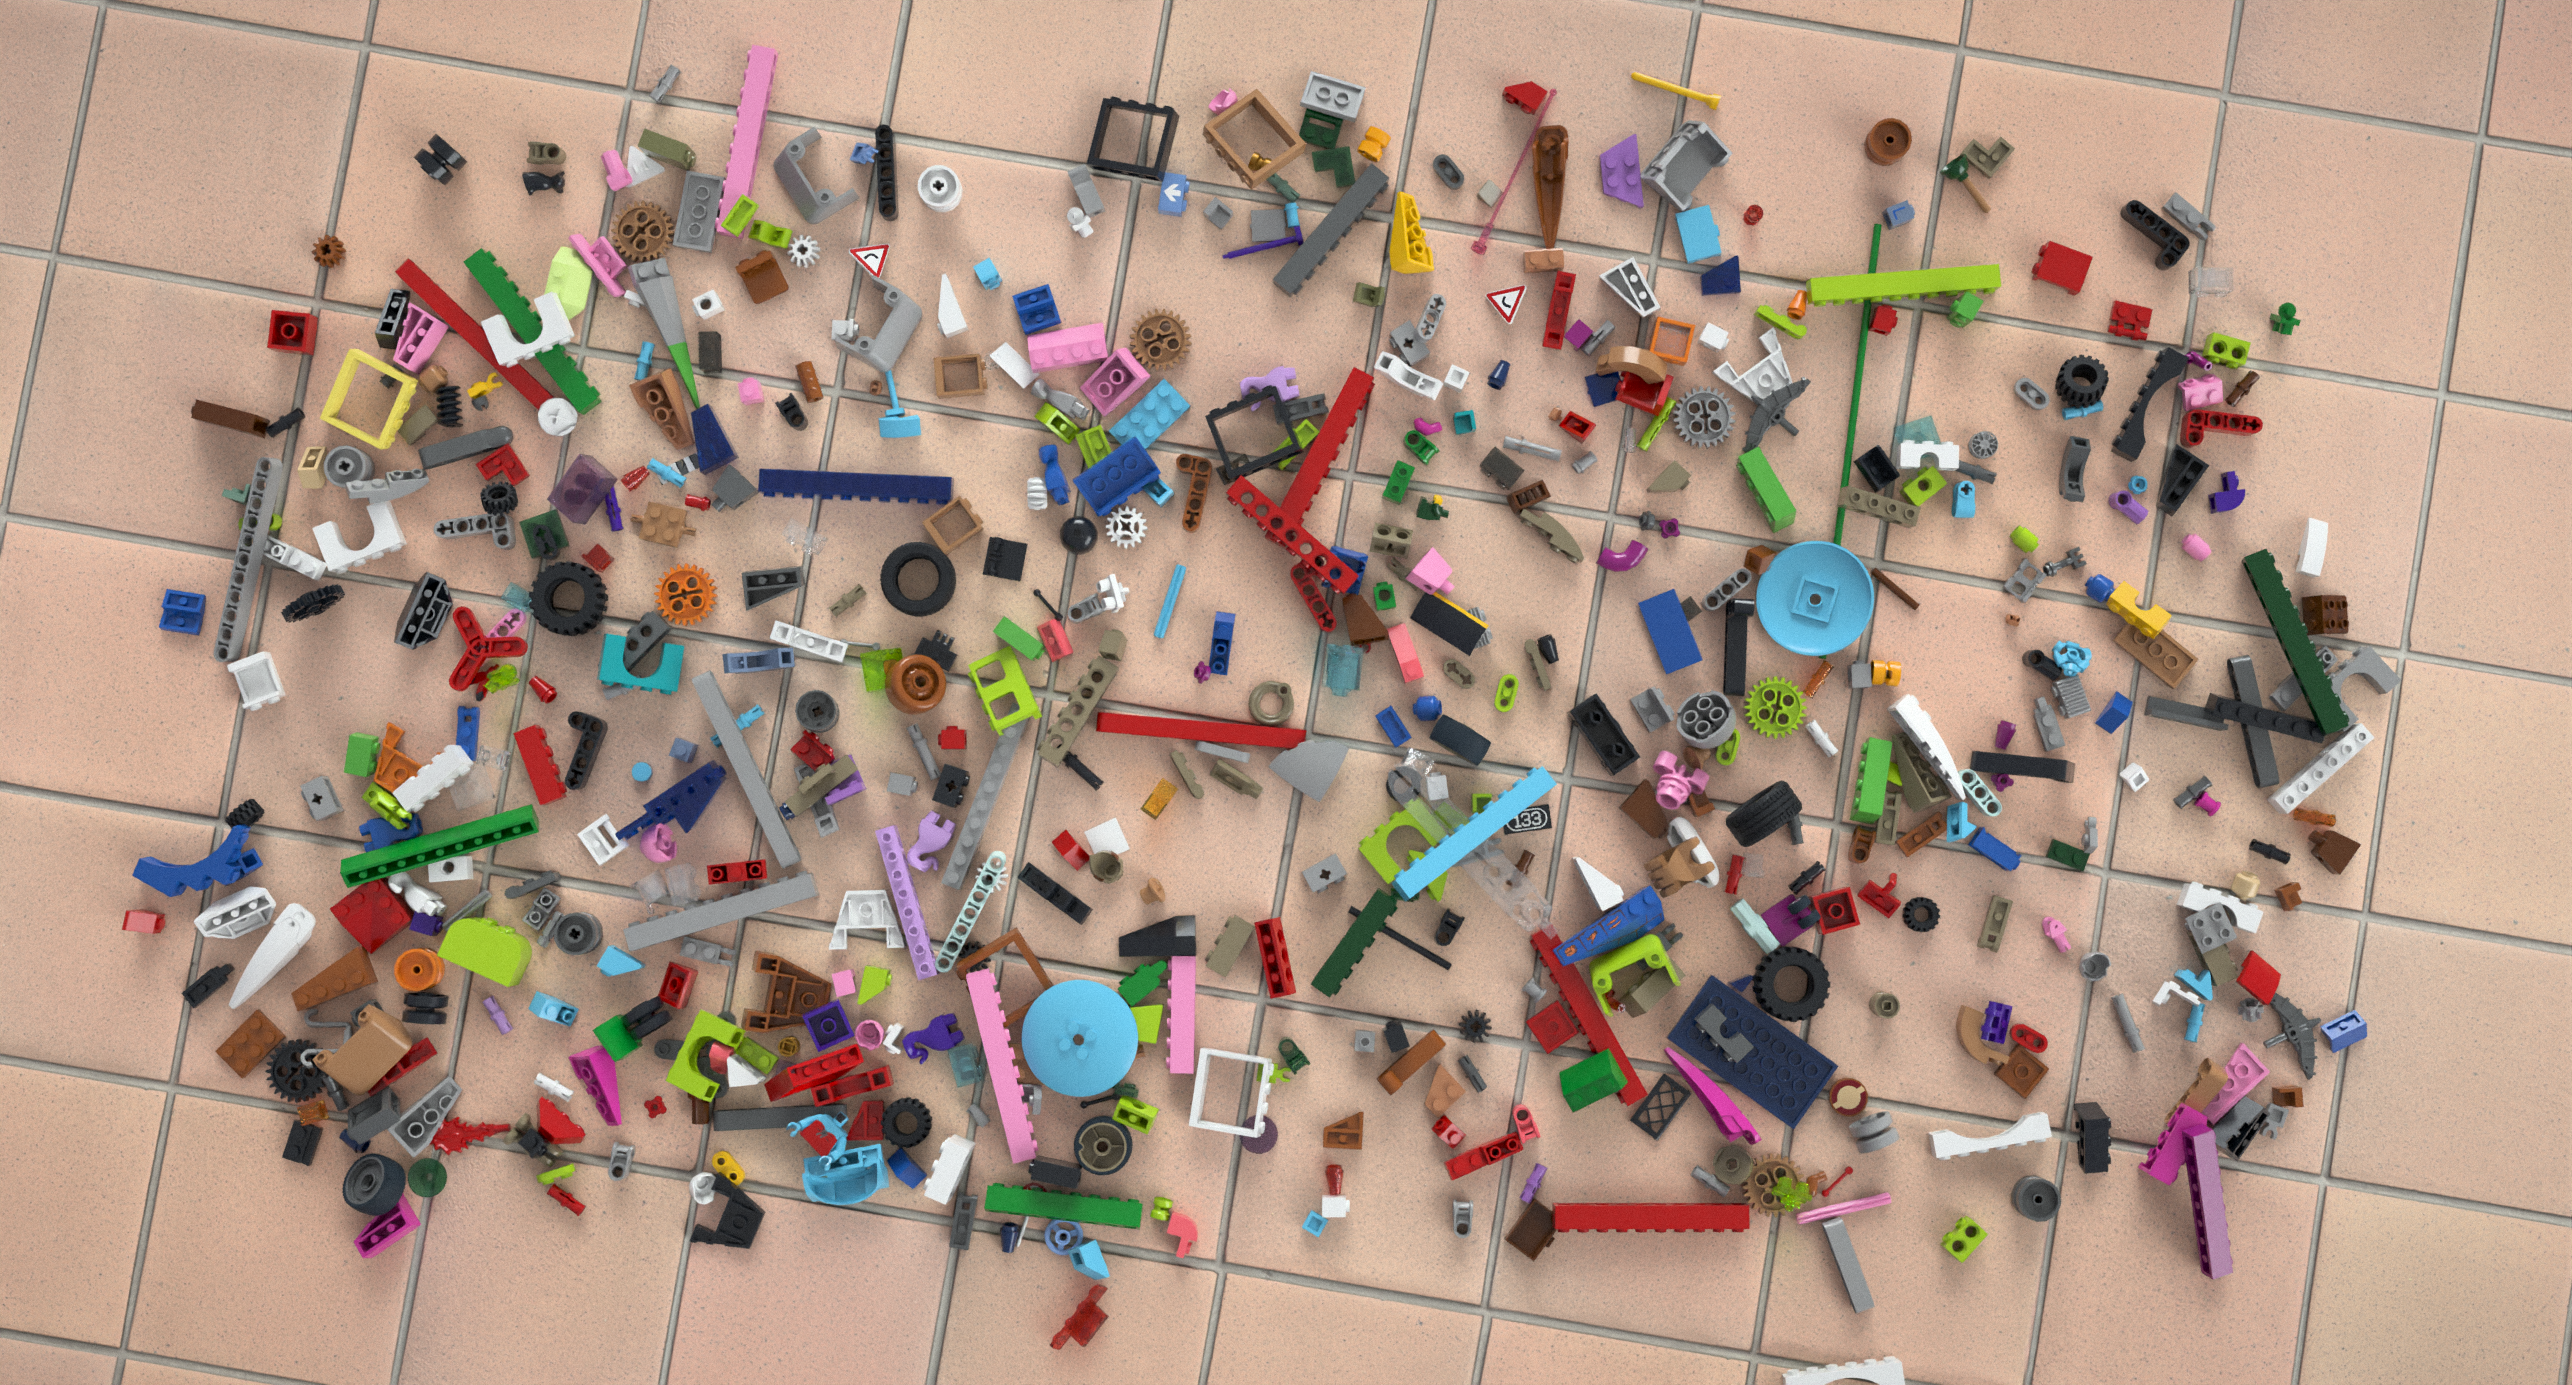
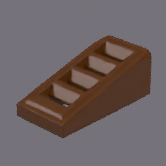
[1506,479,1551,514]

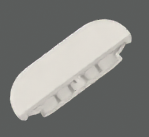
[1667,817,1719,888]

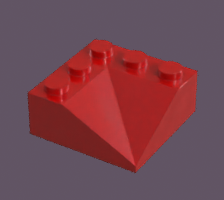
[330,877,414,954]

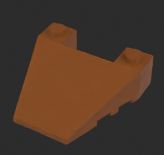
[741,951,832,1033]

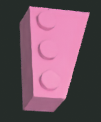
[393,302,449,375]

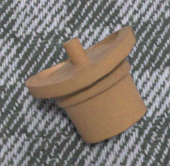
[1683,746,1711,770]
[1140,878,1165,905]

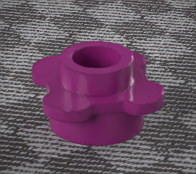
[1659,518,1680,539]
[1194,661,1211,684]
[1991,774,2014,792]

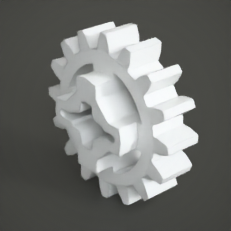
[1106,506,1148,549]

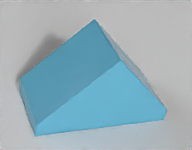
[1143,478,1174,508]

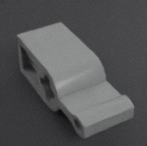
[1067,164,1105,218]

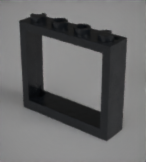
[1087,96,1180,182]
[1205,385,1304,482]

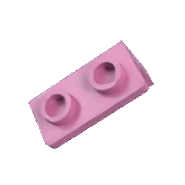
[2178,374,2223,411]

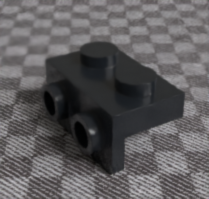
[1853,445,1900,493]

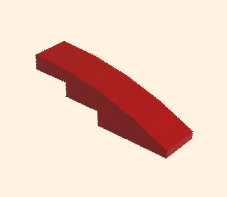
[367,1037,438,1097]

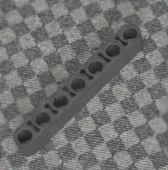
[2227,655,2279,788]
[713,1104,848,1131]

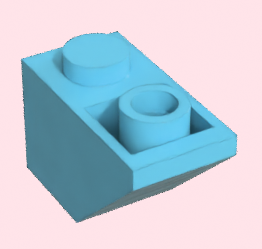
[973,257,1002,290]
[528,991,579,1027]
[1068,1240,1110,1280]

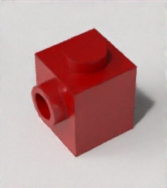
[1868,304,1898,336]
[938,726,967,749]

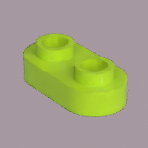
[1494,674,1519,712]
[1715,729,1740,766]
[536,1163,576,1185]

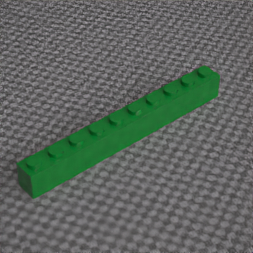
[464,248,602,415]
[340,804,539,888]

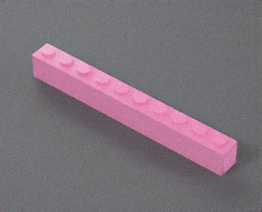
[715,45,778,239]
[966,968,1039,1164]

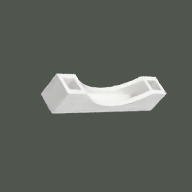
[1928,1112,2052,1160]
[1782,1356,1905,1385]

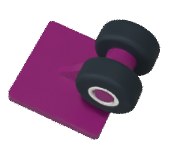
[1761,894,1821,946]

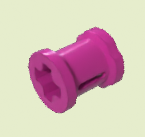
[2194,791,2221,817]

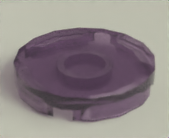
[1239,1115,1278,1154]

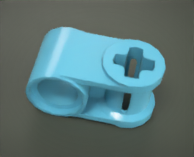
[1952,481,1975,518]

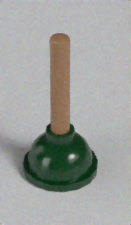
[1940,154,1991,213]

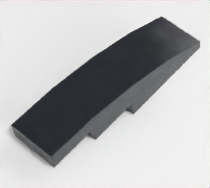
[1017,862,1093,925]

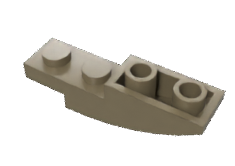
[1519,509,1584,563]

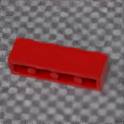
[513,725,567,805]

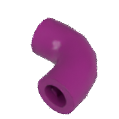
[1596,540,1648,572]

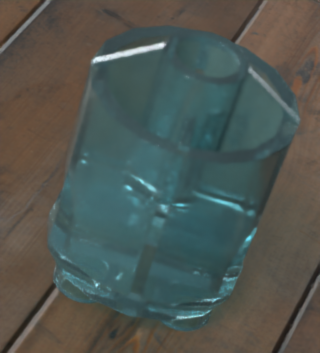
[1322,644,1364,697]

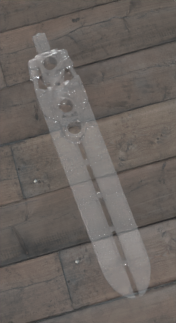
[1388,764,1559,939]

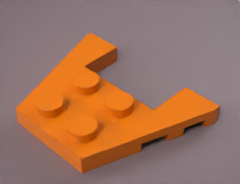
[373,722,442,793]

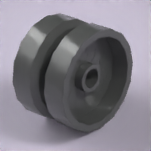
[554,912,603,955]
[2011,1175,2061,1222]

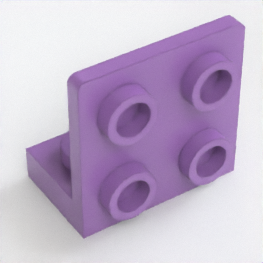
[825,755,867,805]

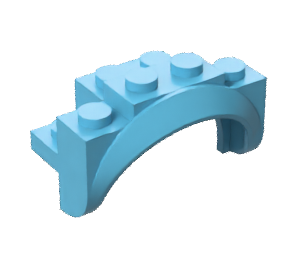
[802,1144,889,1205]

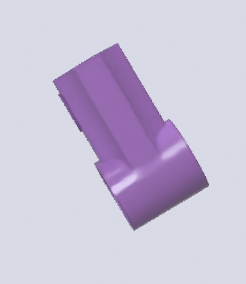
[2108,490,2149,525]

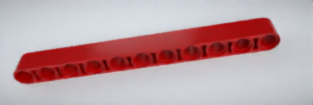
[395,258,555,410]
[1096,712,1307,749]

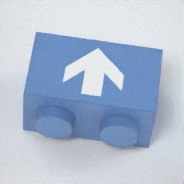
[1158,172,1190,217]

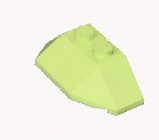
[544,246,593,321]

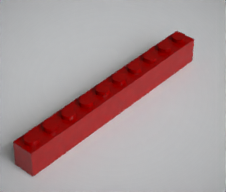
[1265,367,1375,549]
[1529,924,1648,1106]
[1552,1203,1750,1233]

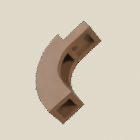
[1596,346,1667,385]
[1956,1005,2010,1066]

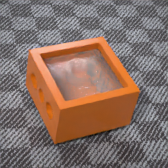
[1648,317,1695,366]

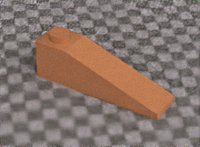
[629,368,695,450]

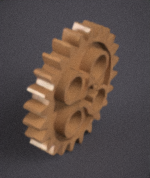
[611,200,675,263]
[1130,309,1192,371]
[1741,1153,1806,1217]

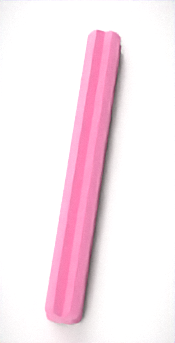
[1796,1193,1891,1224]

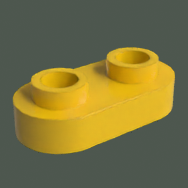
[712,1150,745,1186]

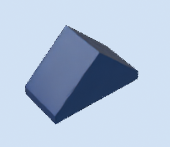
[2095,691,2133,734]
[887,1148,927,1189]

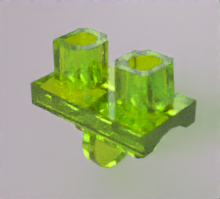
[485,664,520,694]
[1771,1176,1812,1212]

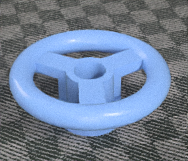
[1044,1220,1083,1255]

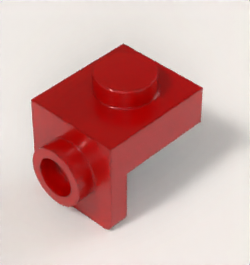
[1432,1115,1466,1149]

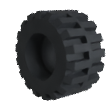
[2055,355,2109,408]
[881,1097,932,1148]

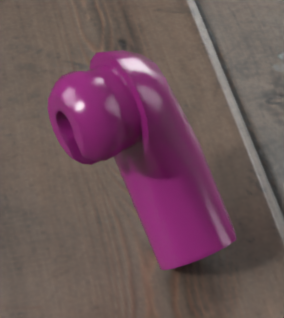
[2185,351,2213,371]

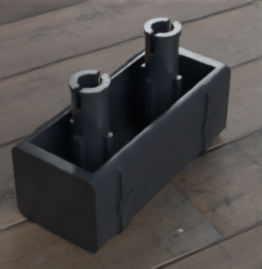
[1567,693,1640,776]

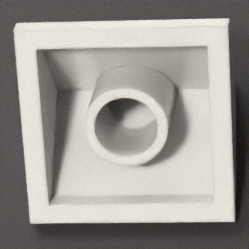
[727,1054,767,1087]

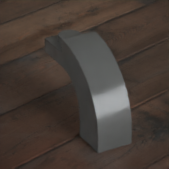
[2059,436,2091,502]

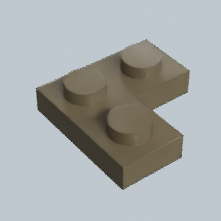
[1960,137,2015,179]

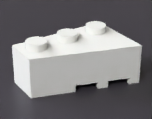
[1599,257,1661,319]

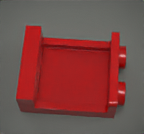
[2031,241,2093,296]
[1615,371,1674,416]

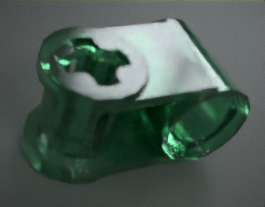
[1278,1037,1311,1075]

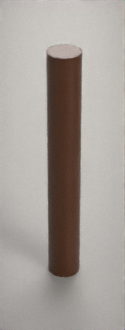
[1870,568,1920,610]

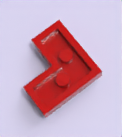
[476,443,531,486]

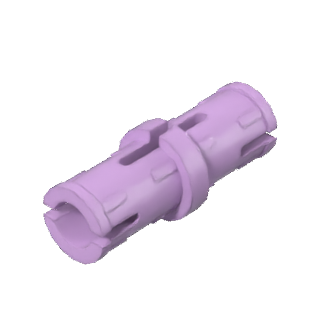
[482,996,513,1035]

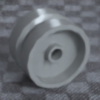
[324,445,375,489]
[1849,1111,1900,1154]

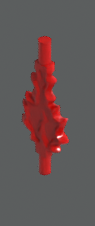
[429,1117,511,1156]

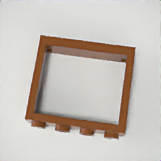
[956,927,1054,1028]

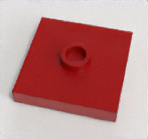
[1525,1000,1579,1054]

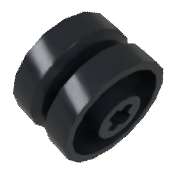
[402,992,449,1024]
[621,996,673,1041]

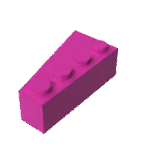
[2138,1103,2208,1186]

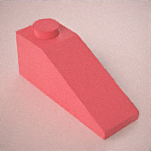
[1387,623,1424,683]

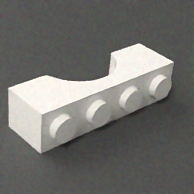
[2177,881,2263,933]

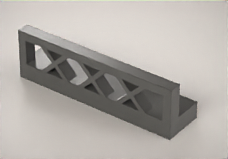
[2144,696,2229,731]

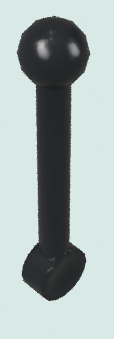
[1033,589,1063,621]
[1080,1092,1120,1109]

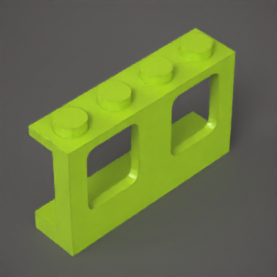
[968,646,1042,736]

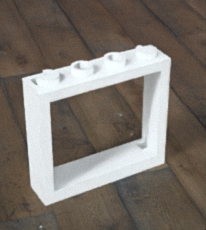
[1189,1047,1274,1138]

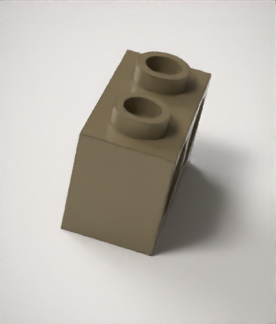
[1370,522,1413,559]

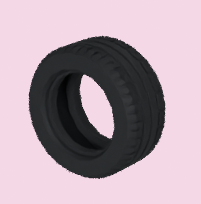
[880,542,956,617]
[1726,780,1802,847]

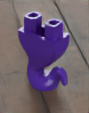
[902,1013,965,1065]

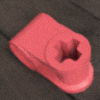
[709,1041,734,1074]
[1512,1104,1541,1144]

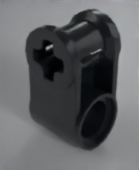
[775,392,808,431]
[1434,908,1465,946]

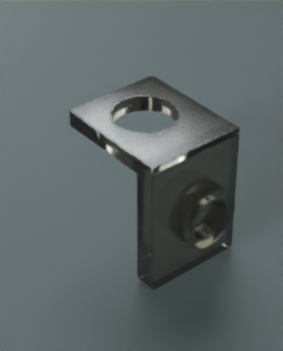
[1216,454,1250,485]

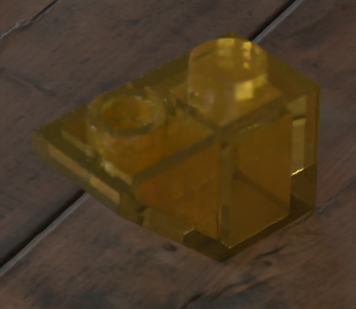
[1140,778,1179,820]

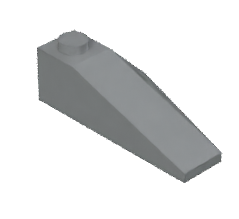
[387,1075,462,1158]

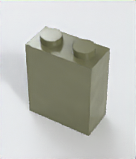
[638,128,696,171]

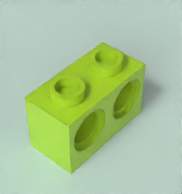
[2202,332,2251,369]
[1940,1216,1988,1263]

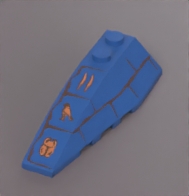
[1552,885,1665,966]

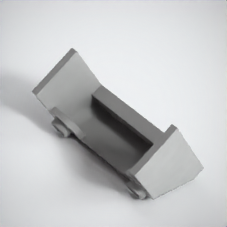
[773,127,859,224]
[835,275,922,372]

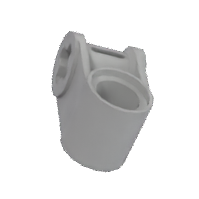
[1068,593,1106,624]
[608,1142,635,1181]
[1452,1199,1473,1238]

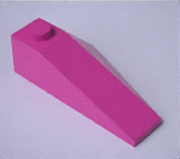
[568,1045,622,1126]

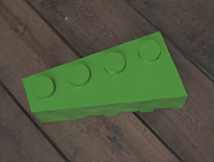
[1736,447,1796,534]
[1849,737,1892,825]

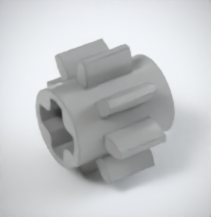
[2238,998,2264,1022]

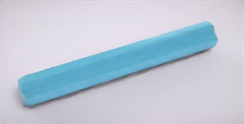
[1154,565,1186,638]

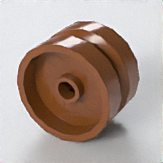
[1864,118,1912,166]

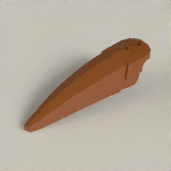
[1532,125,1569,249]

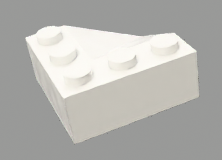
[923,1134,976,1205]

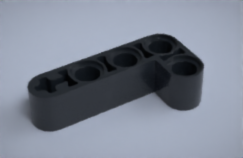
[2121,200,2190,271]
[565,711,608,790]

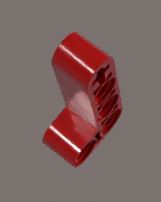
[2180,409,2263,448]
[1290,557,1337,633]

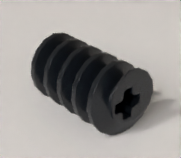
[436,386,463,428]

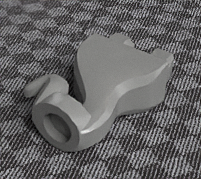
[1031,378,1090,420]

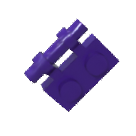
[1981,1001,2013,1044]

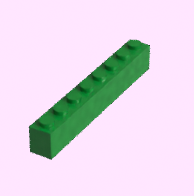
[984,1183,1143,1230]

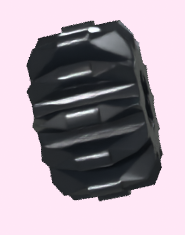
[958,941,991,973]
[1459,1009,1492,1043]

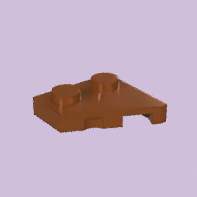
[1323,1112,1364,1150]

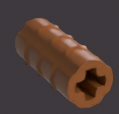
[795,361,824,403]

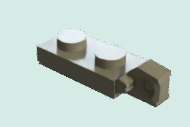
[1210,759,1263,799]

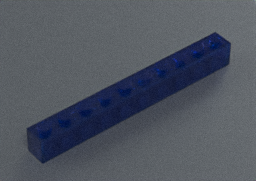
[758,469,954,505]

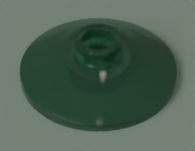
[408,1158,447,1197]

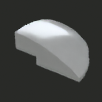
[1269,740,1349,802]

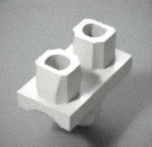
[1067,207,1094,238]
[1096,574,1130,613]

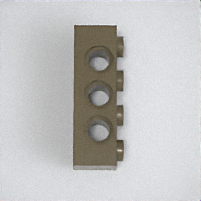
[1837,486,1921,528]

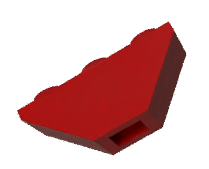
[707,859,767,885]
[537,1096,586,1144]

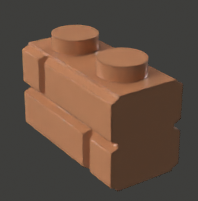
[1523,248,1564,274]

